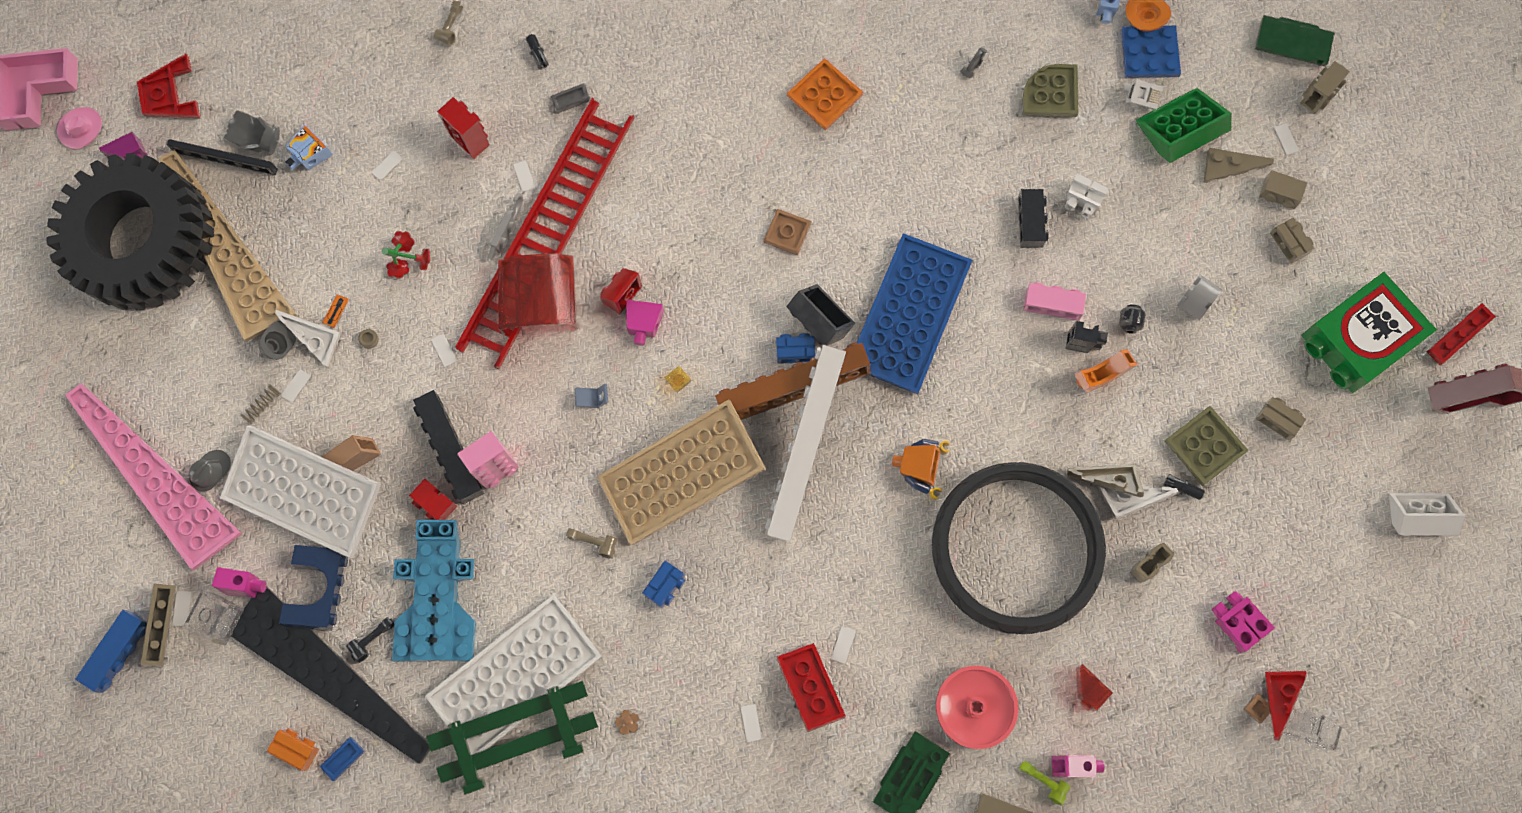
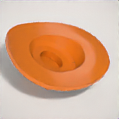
[1125,0,1171,31]

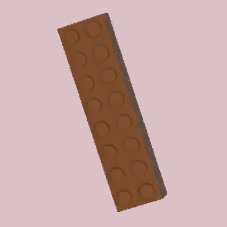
[715,343,871,420]

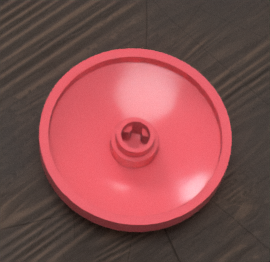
[936,666,1018,749]

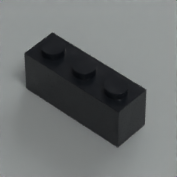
[1018,189,1049,248]

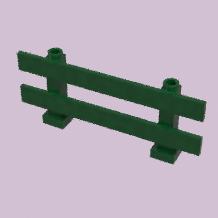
[426,681,598,795]

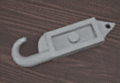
[488,193,523,260]

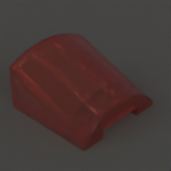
[498,254,578,335]

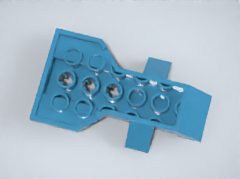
[392,520,476,662]

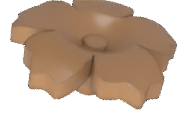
[615,710,640,735]

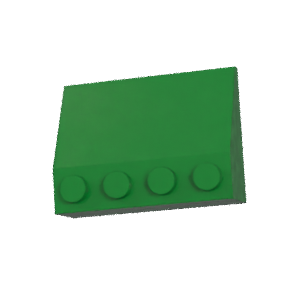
[1136,87,1232,163]

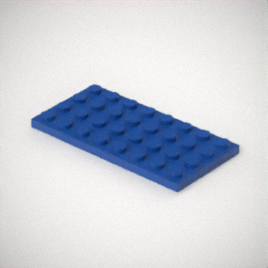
[857,233,973,395]

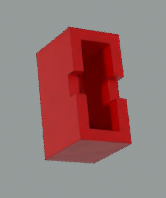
[409,478,457,520]

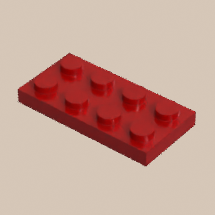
[777,643,846,733]

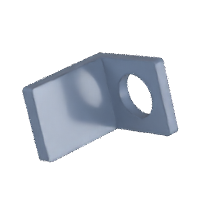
[574,384,608,408]

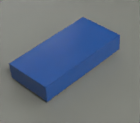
[319,737,365,781]

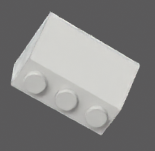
[1389,493,1465,536]

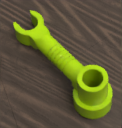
[1019,761,1071,806]

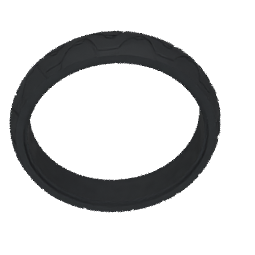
[932,462,1106,634]

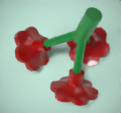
[382,231,431,279]

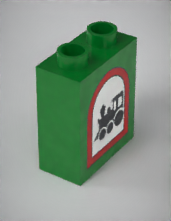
[1301,271,1437,394]

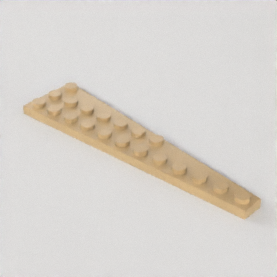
[158,150,297,342]

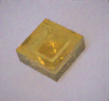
[664,366,691,393]

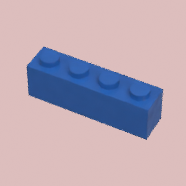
[75,609,148,693]

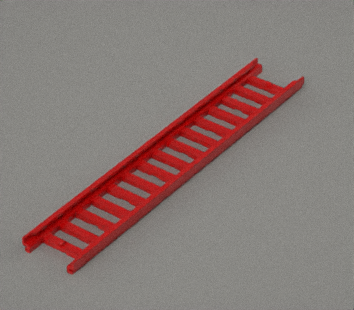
[455,97,635,370]

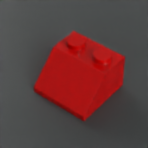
[600,268,643,315]

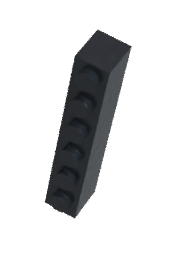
[413,390,485,504]

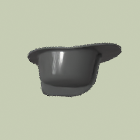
[258,320,296,360]
[189,450,231,492]

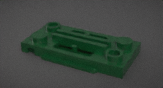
[1255,15,1335,67]
[872,731,950,813]

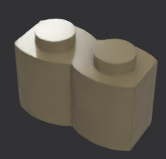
[1130,543,1174,583]

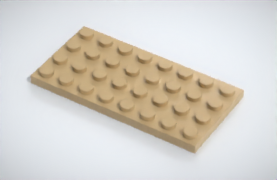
[597,400,766,545]

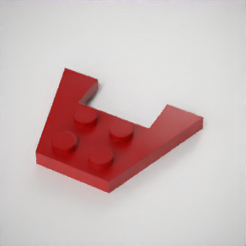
[137,53,201,119]

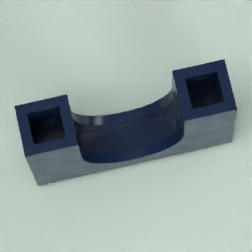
[279,545,348,631]

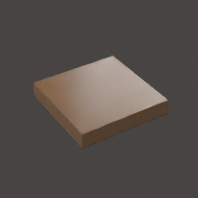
[764,209,812,256]

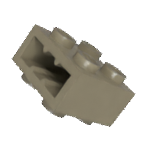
[1300,61,1350,114]

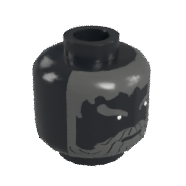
[1119,304,1146,334]

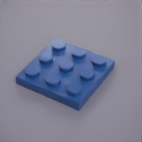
[1121,25,1181,78]

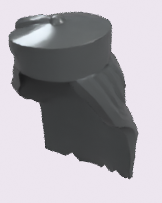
[224,110,280,154]

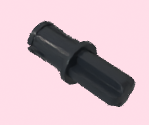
[526,34,549,69]
[1164,474,1205,500]

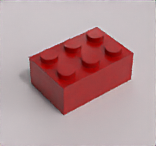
[437,97,490,159]

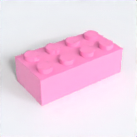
[457,431,519,489]

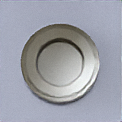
[358,329,379,349]

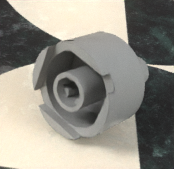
[1177,275,1222,320]

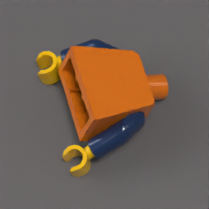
[892,439,950,500]

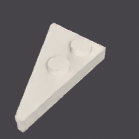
[275,310,341,367]
[1098,486,1178,520]

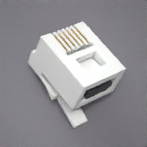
[1123,79,1163,110]

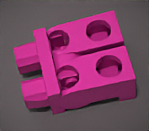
[1211,591,1275,654]

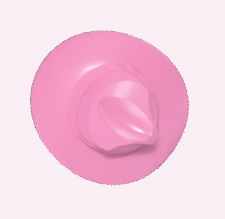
[57,107,102,149]

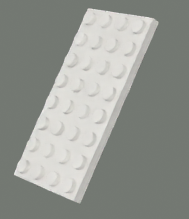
[220,426,381,558]
[425,594,603,754]

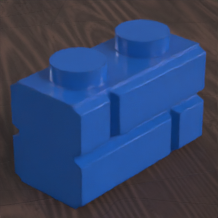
[776,333,815,364]
[642,561,686,608]

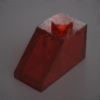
[1076,664,1113,712]

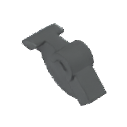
[960,47,987,78]

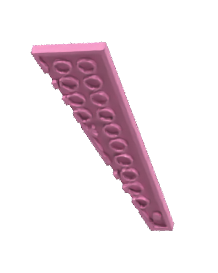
[65,384,243,571]

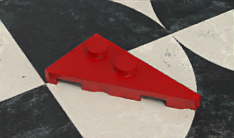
[1265,671,1307,741]

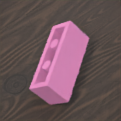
[1023,282,1086,321]

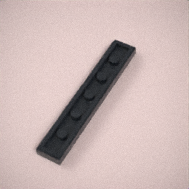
[166,139,278,175]

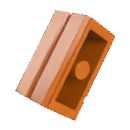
[267,728,319,771]

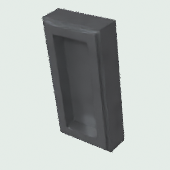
[551,83,591,113]

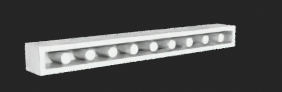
[764,345,846,541]

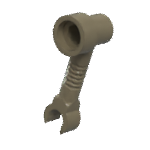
[434,0,463,46]
[566,528,617,559]

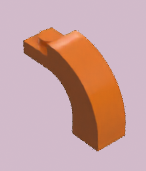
[1074,349,1137,393]

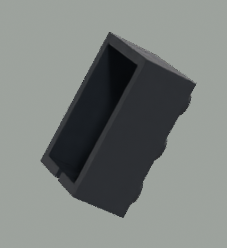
[786,284,856,346]

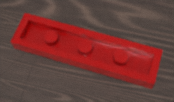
[1426,303,1496,366]

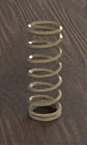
[241,384,281,424]

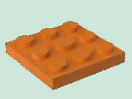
[787,58,863,131]

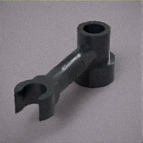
[346,617,395,664]

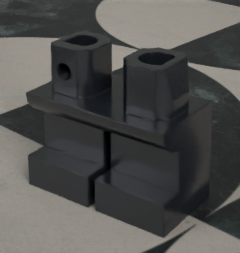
[1065,321,1108,353]

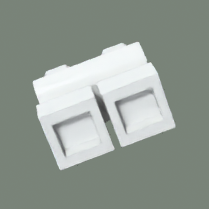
[1065,174,1109,219]

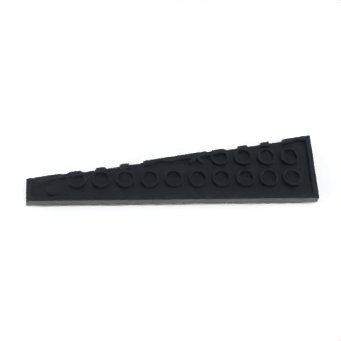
[226,585,430,764]

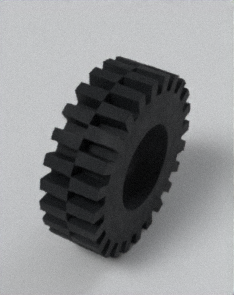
[46,153,214,311]

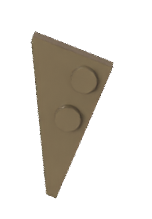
[1203,148,1274,183]
[1067,464,1144,497]

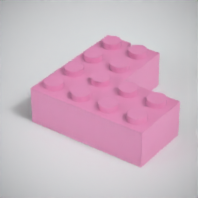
[0,48,78,131]

